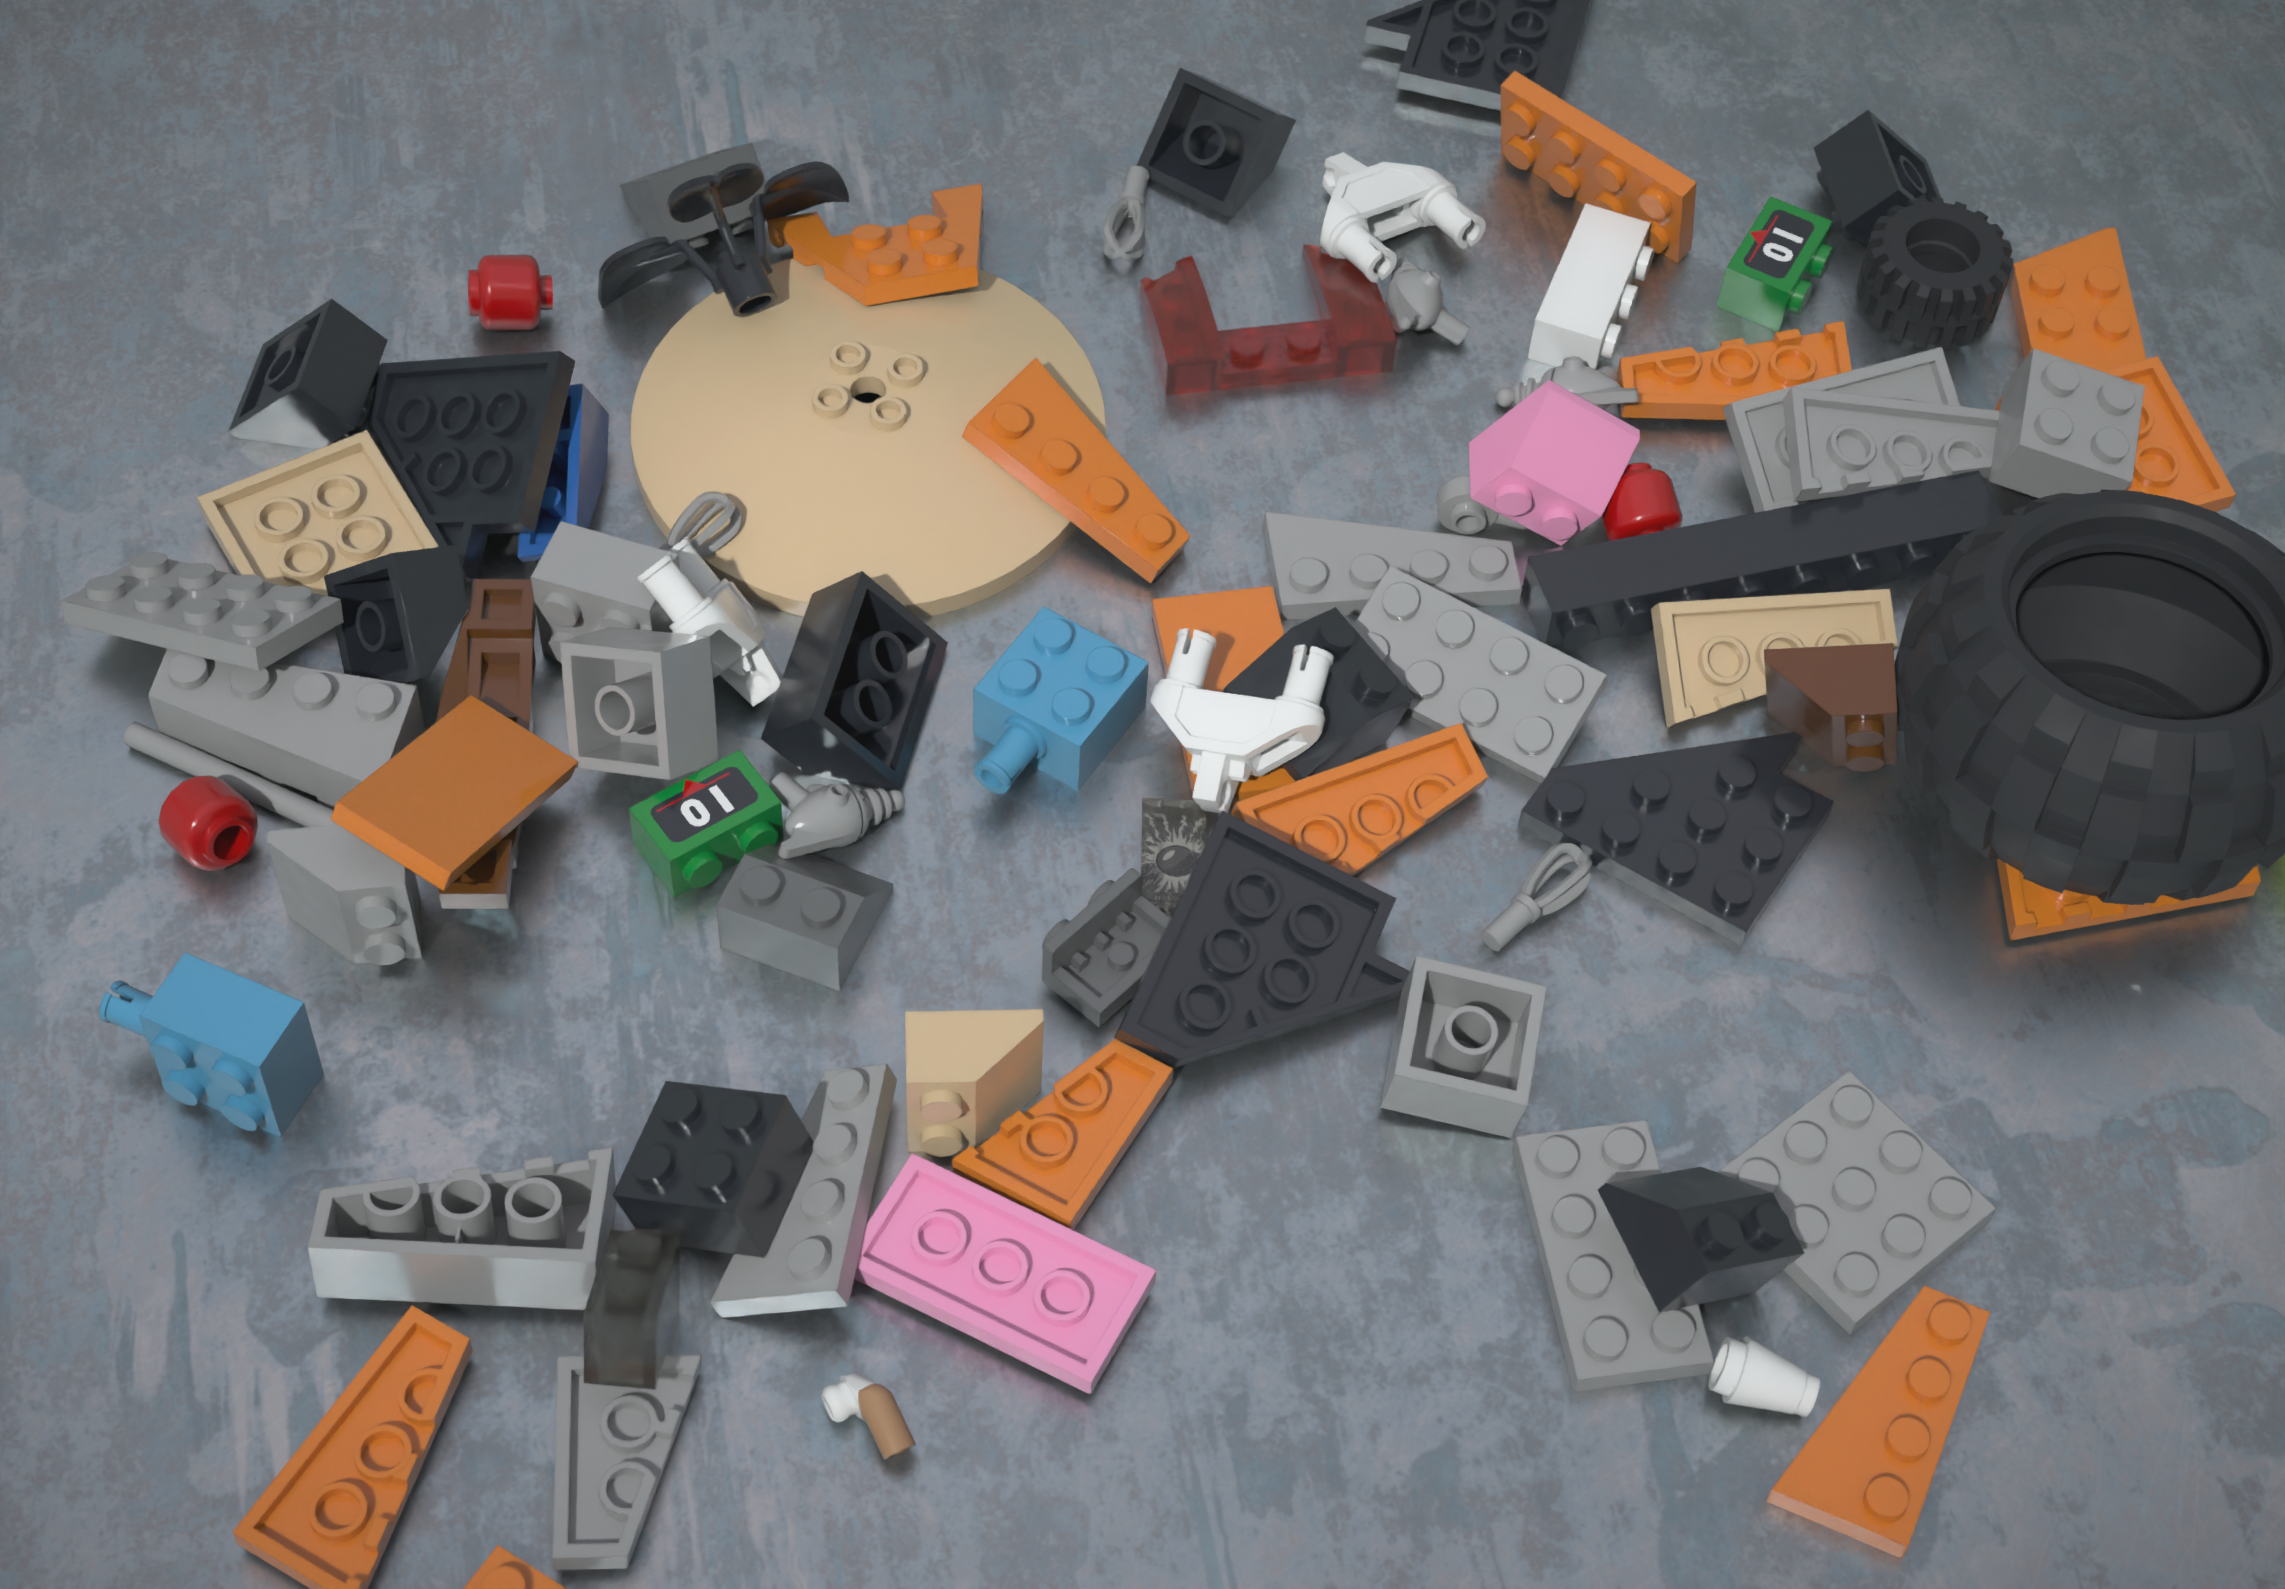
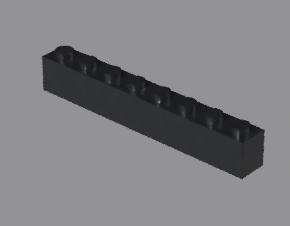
[1521,470,2003,648]

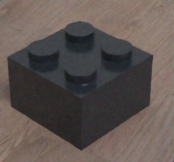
[613,1081,814,1258]

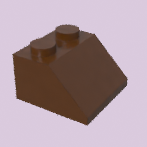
[1764,643,1897,772]

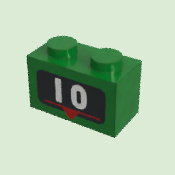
[1717,196,1834,332]
[629,750,784,898]

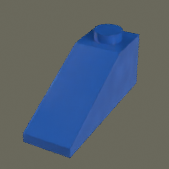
[518,383,609,562]

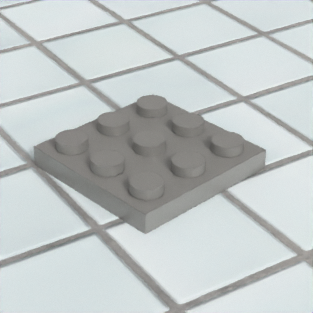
[1717,1070,1996,1335]

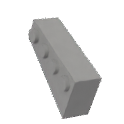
[148,649,426,810]
[308,1147,616,1310]

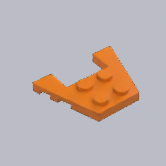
[767,184,984,306]

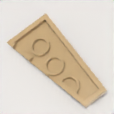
[1651,589,1898,729]

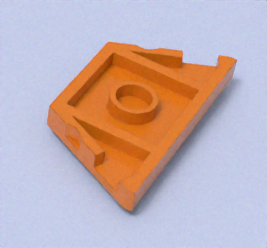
[2008,228,2147,371]

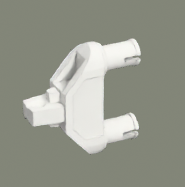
[1320,152,1486,283]
[637,537,783,706]
[1150,628,1334,813]

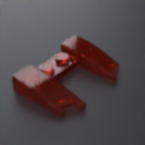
[1140,244,1397,396]

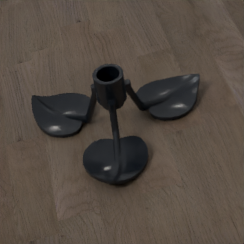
[598,161,849,317]

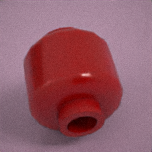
[468,255,553,331]
[1601,462,1683,541]
[158,775,259,871]

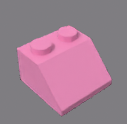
[1469,380,1640,546]

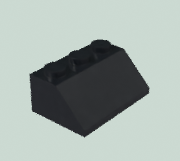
[761,571,948,791]

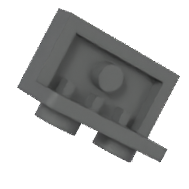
[1042,868,1170,1027]

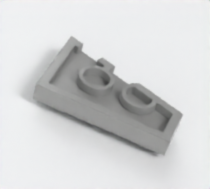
[552,1355,702,1570]

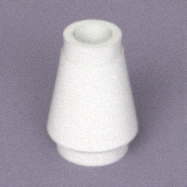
[1708,1336,1820,1417]

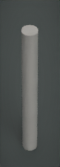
[124,722,336,827]

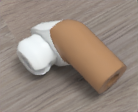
[821,1373,916,1460]

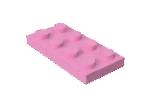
[854,1153,1156,1395]

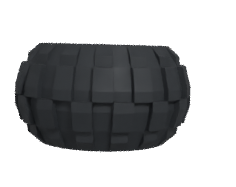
[1895,489,2285,905]

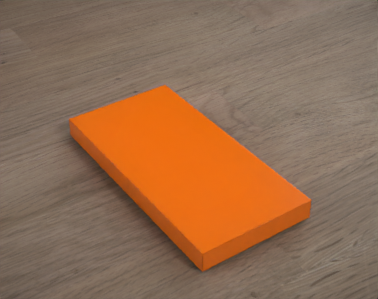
[1151,586,1295,810]
[330,695,578,891]

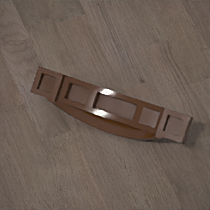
[436,579,536,909]

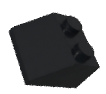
[1136,68,1296,218]
[1813,110,1942,247]
[228,299,388,450]
[324,545,469,684]
[1223,607,1415,781]
[1598,1167,1804,1312]

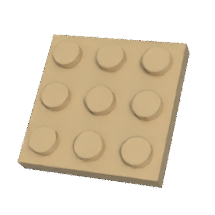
[197,430,439,596]

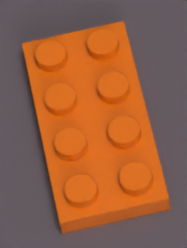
[1501,71,1697,263]

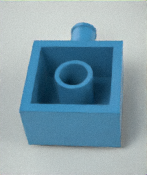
[973,606,1149,794]
[99,952,324,1137]

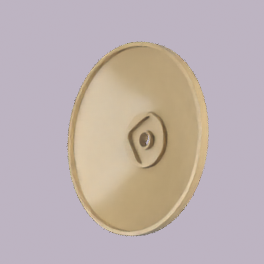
[631,258,1106,619]

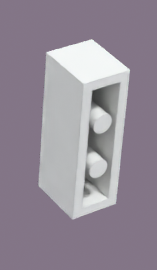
[1528,203,1655,370]

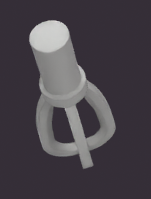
[1103,166,1149,262]
[659,491,741,558]
[1481,843,1592,952]

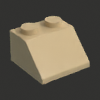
[905,1009,1044,1157]

